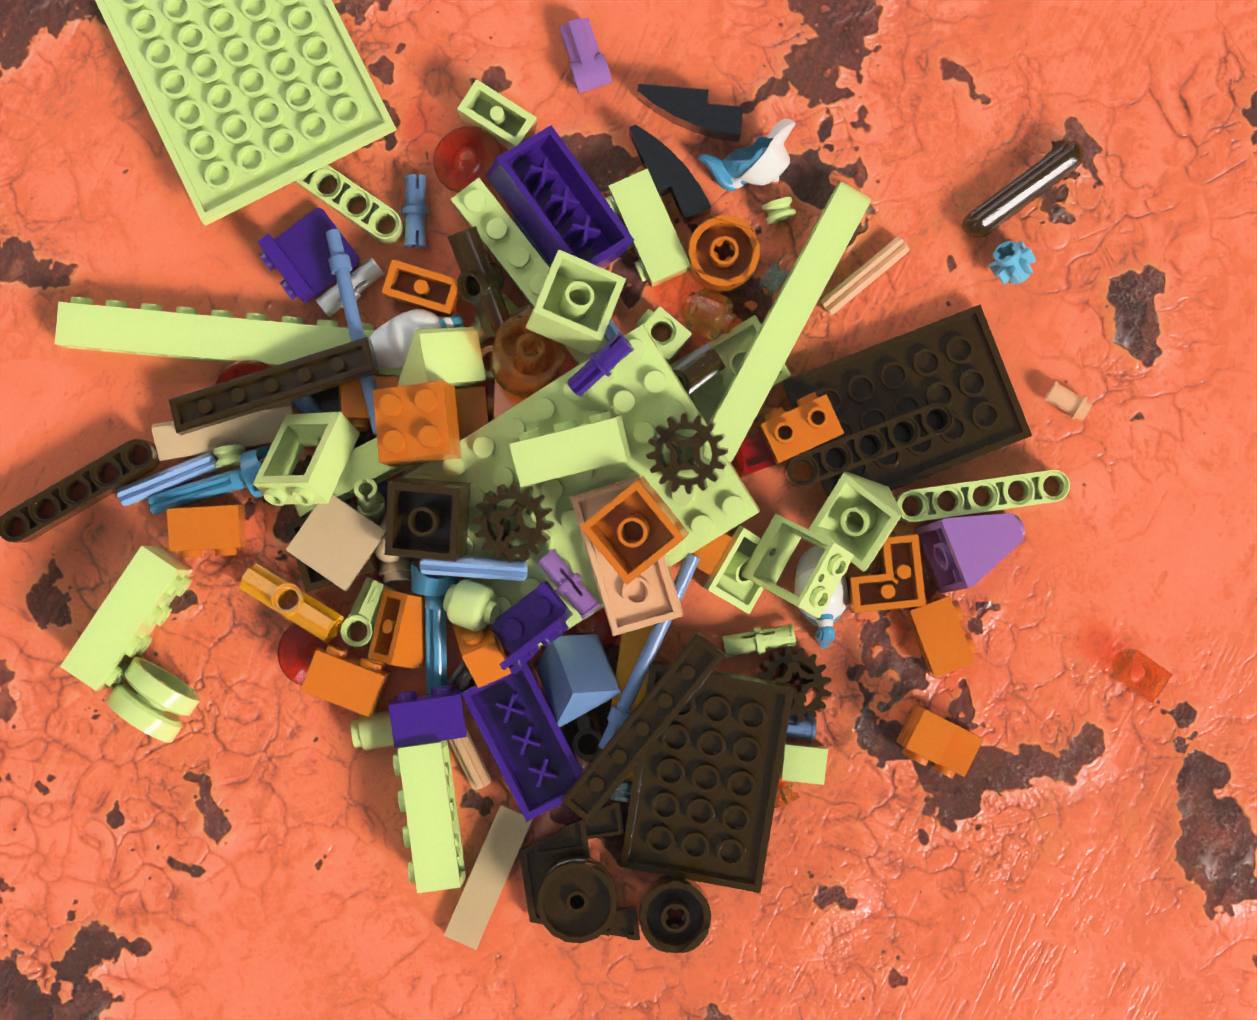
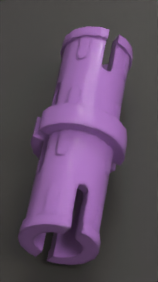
[536,548,601,619]

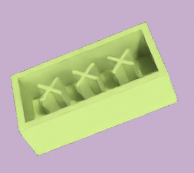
[60,546,193,691]
[393,740,466,893]

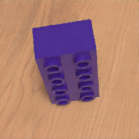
[486,125,634,268]
[461,660,585,822]

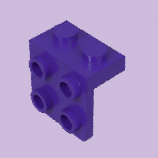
[257,208,360,304]

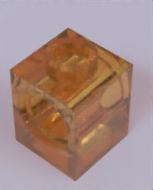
[1109,648,1173,704]

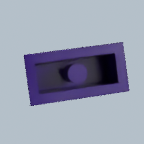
[388,685,467,748]

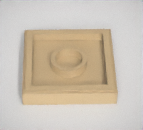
[286,494,386,591]

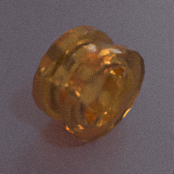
[775,781,799,808]

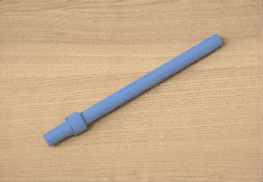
[326,229,377,435]
[598,553,700,749]

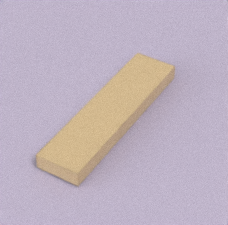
[151,402,295,461]
[444,804,533,950]

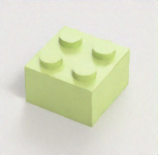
[525,249,626,355]

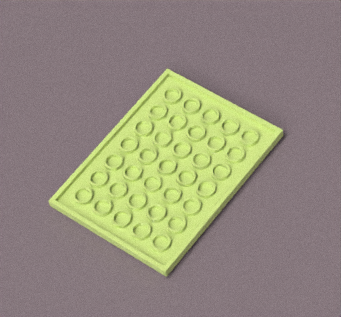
[95,0,397,226]
[405,324,760,647]

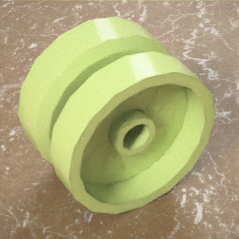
[105,657,201,743]

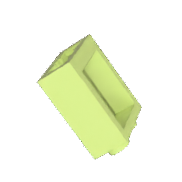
[253,412,360,506]
[741,513,854,618]

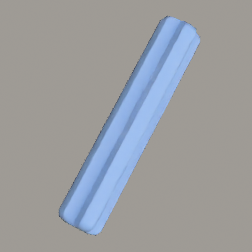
[116,452,218,506]
[420,556,528,581]

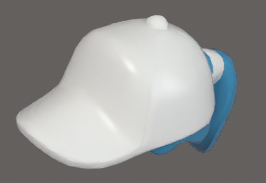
[698,119,796,191]
[370,308,464,368]
[795,546,849,649]

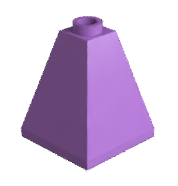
[914,513,1025,594]

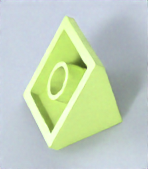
[397,327,486,389]
[809,471,903,572]
[702,525,773,614]

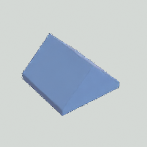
[536,634,622,727]

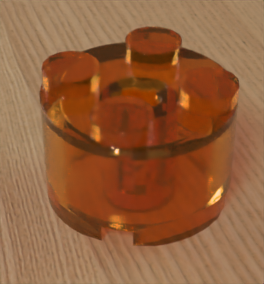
[490,314,566,399]

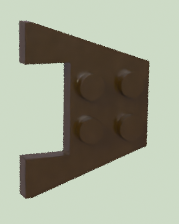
[519,800,640,940]

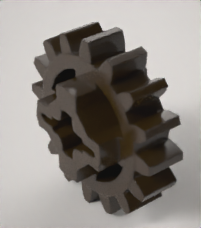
[646,412,728,494]
[473,482,554,563]
[754,647,831,726]

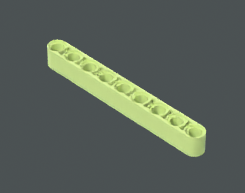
[709,181,872,463]

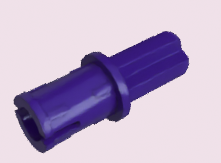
[567,332,634,396]

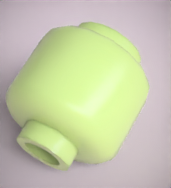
[443,579,500,632]

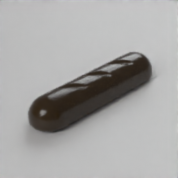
[961,141,1084,238]

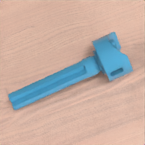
[147,446,271,515]
[411,561,459,694]

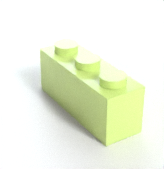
[605,169,691,287]
[509,411,632,487]

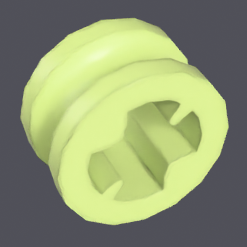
[761,196,797,224]
[213,445,246,469]

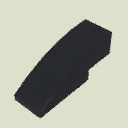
[637,84,743,142]
[629,124,711,224]

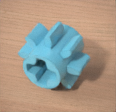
[989,241,1036,285]

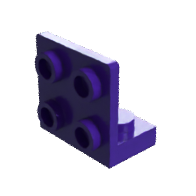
[489,580,573,670]

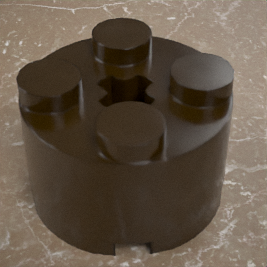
[639,876,711,953]

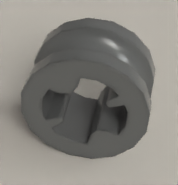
[447,660,473,693]

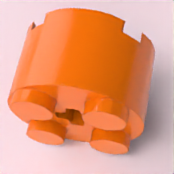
[687,215,760,292]

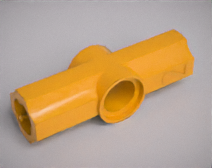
[239,563,344,644]

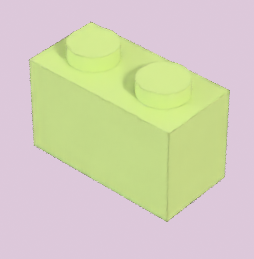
[457,79,538,150]

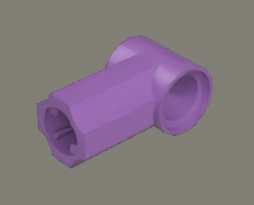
[560,17,612,94]

